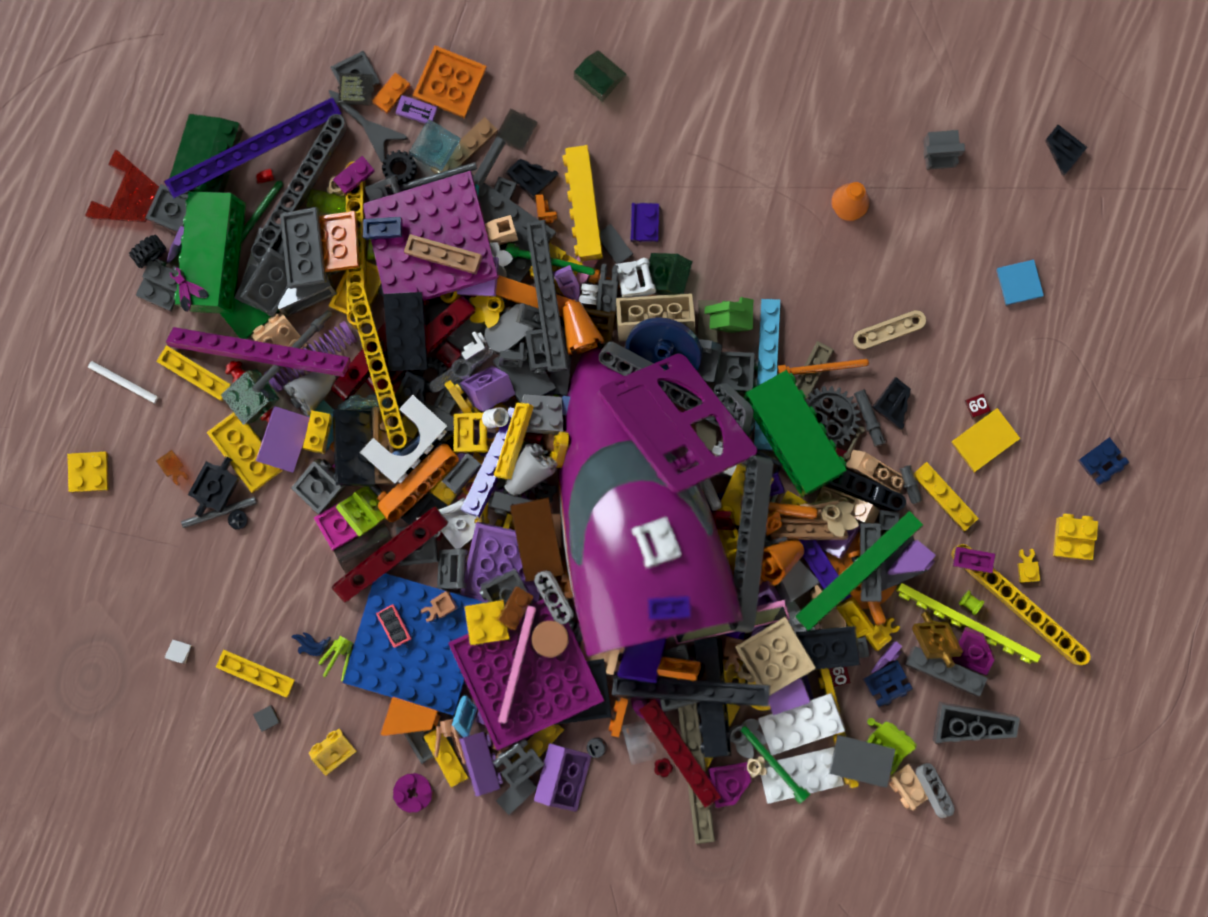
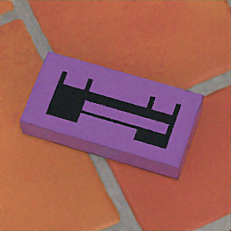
[396,95,438,126]

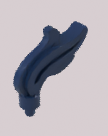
[291,632,331,656]

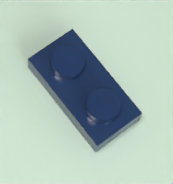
[363,217,403,240]

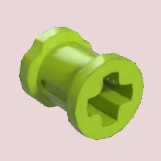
[958,590,984,615]

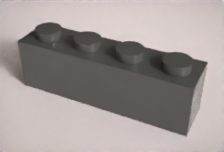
[904,646,987,696]

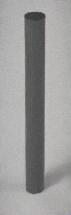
[181,496,257,528]

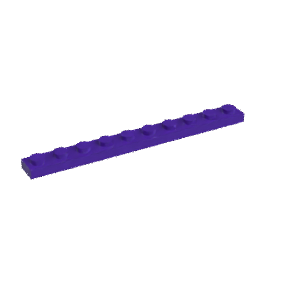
[164,97,341,199]

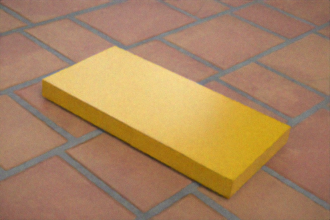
[206,410,284,493]

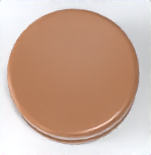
[532,621,568,657]

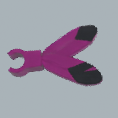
[170,268,208,312]

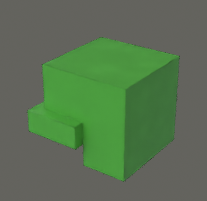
[705,297,754,333]

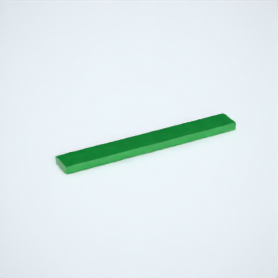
[795,511,923,631]

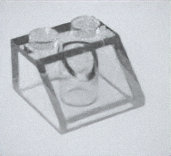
[622,720,657,765]

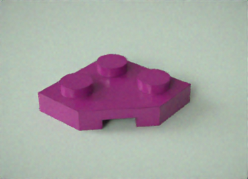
[951,627,995,675]
[709,762,751,808]

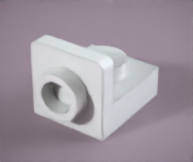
[461,331,486,360]

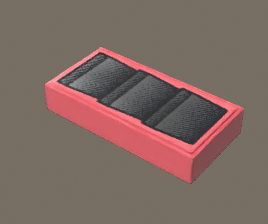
[376,604,412,648]

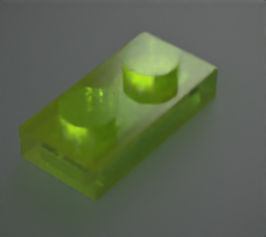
[307,189,346,214]

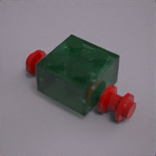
[221,360,280,425]

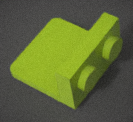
[866,722,917,775]

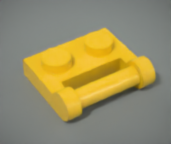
[454,413,489,453]

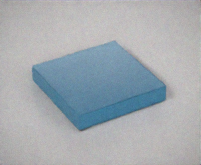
[996,260,1044,305]

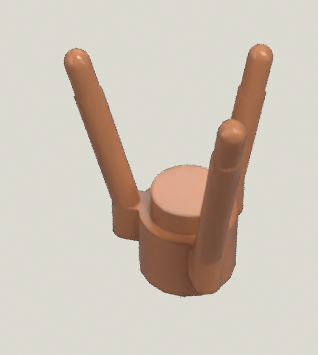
[434,719,466,764]

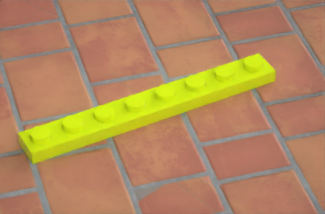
[896,583,1041,664]

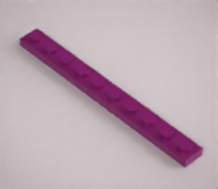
[166,327,351,377]

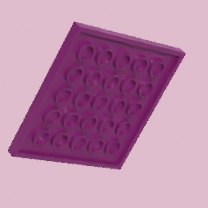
[363,171,499,300]
[448,594,604,750]

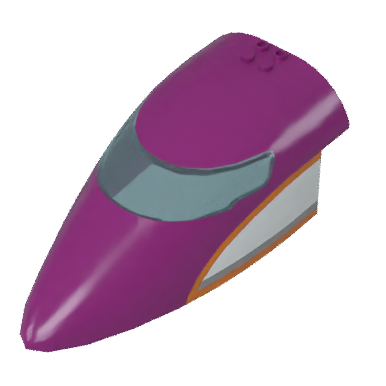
[558,345,743,657]

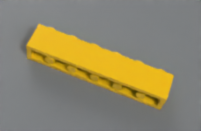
[563,145,603,262]

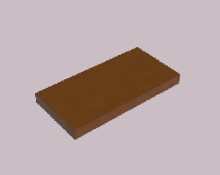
[510,498,564,582]

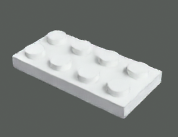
[758,693,845,755]
[758,747,843,804]

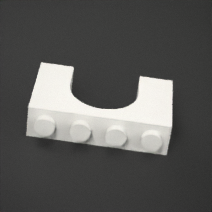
[360,395,447,484]

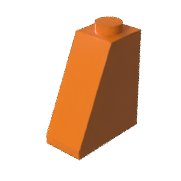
[380,697,441,736]

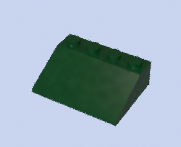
[169,114,243,193]

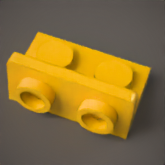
[309,728,357,776]

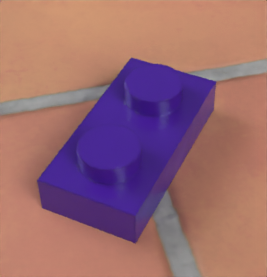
[648,596,690,620]

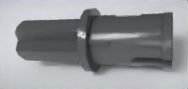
[900,465,922,504]

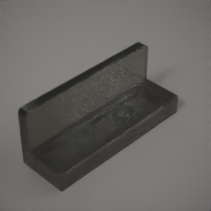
[334,523,392,574]

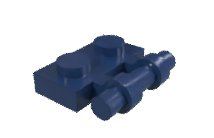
[1078,437,1129,486]
[863,660,913,708]

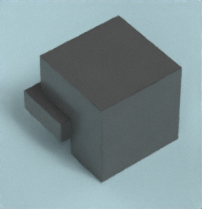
[923,130,965,170]

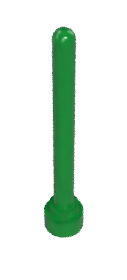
[241,180,283,244]
[506,242,595,275]
[741,726,811,804]

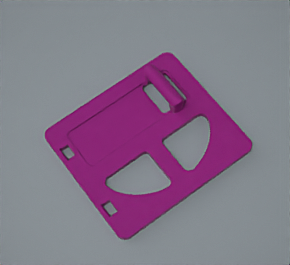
[598,354,757,493]

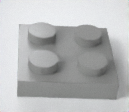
[522,394,563,435]

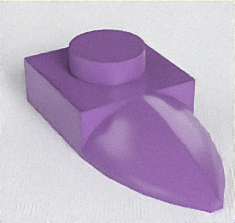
[167,226,184,263]
[553,265,580,302]
[871,641,902,673]

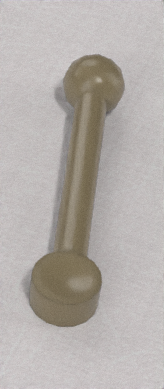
[843,426,864,460]

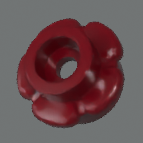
[654,758,673,777]

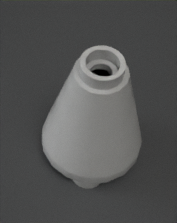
[284,372,339,416]
[505,443,558,497]

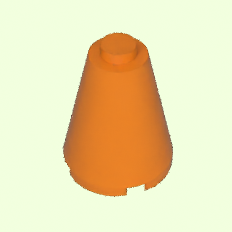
[831,182,869,221]
[562,299,605,355]
[760,540,804,585]

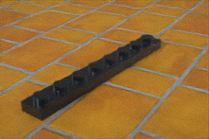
[612,676,770,707]

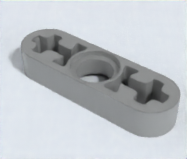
[535,571,573,624]
[916,763,954,818]

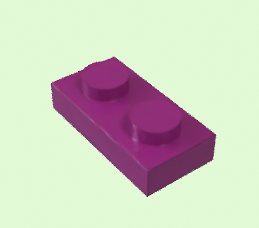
[333,156,375,195]
[952,547,995,573]

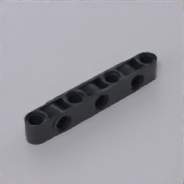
[827,470,906,512]

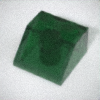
[574,50,626,102]
[642,253,693,295]

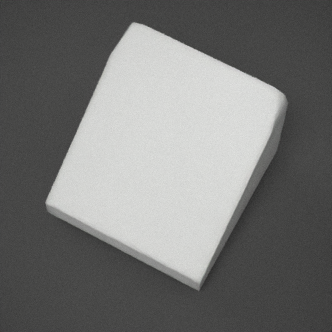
[165,640,192,664]

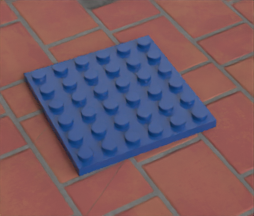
[343,573,486,715]

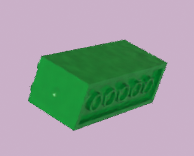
[174,192,246,314]
[744,370,847,498]

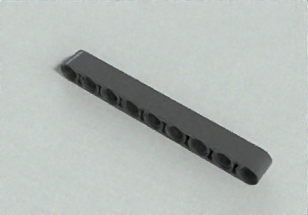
[251,114,347,263]
[599,342,755,437]
[729,456,773,632]

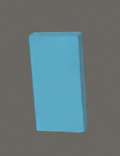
[452,695,477,738]

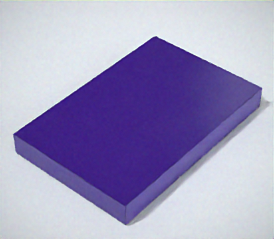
[618,637,668,683]

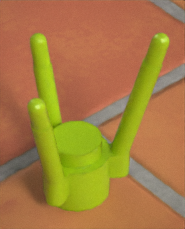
[318,636,353,682]

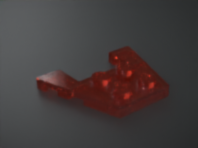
[85,150,159,223]

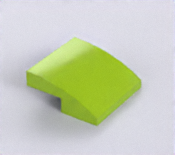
[336,486,386,537]

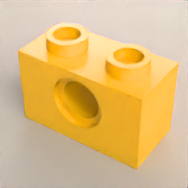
[303,410,333,454]

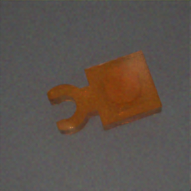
[156,450,189,486]

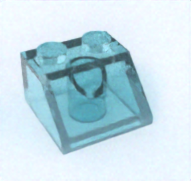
[408,119,461,171]

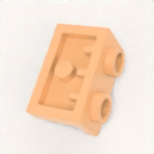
[889,764,928,811]

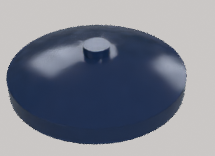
[625,317,702,382]

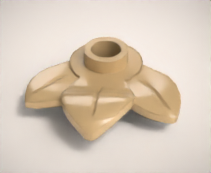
[821,501,859,538]

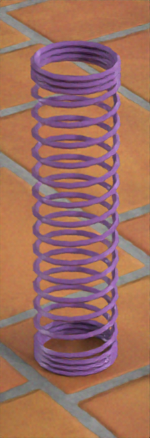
[264,321,357,392]

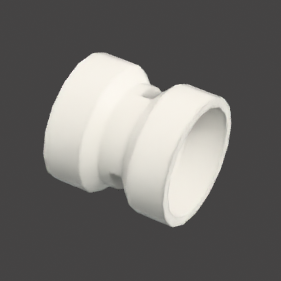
[579,283,598,305]
[482,407,509,428]

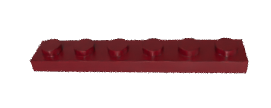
[639,699,722,808]

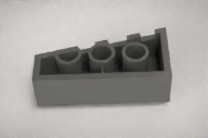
[932,702,1020,743]

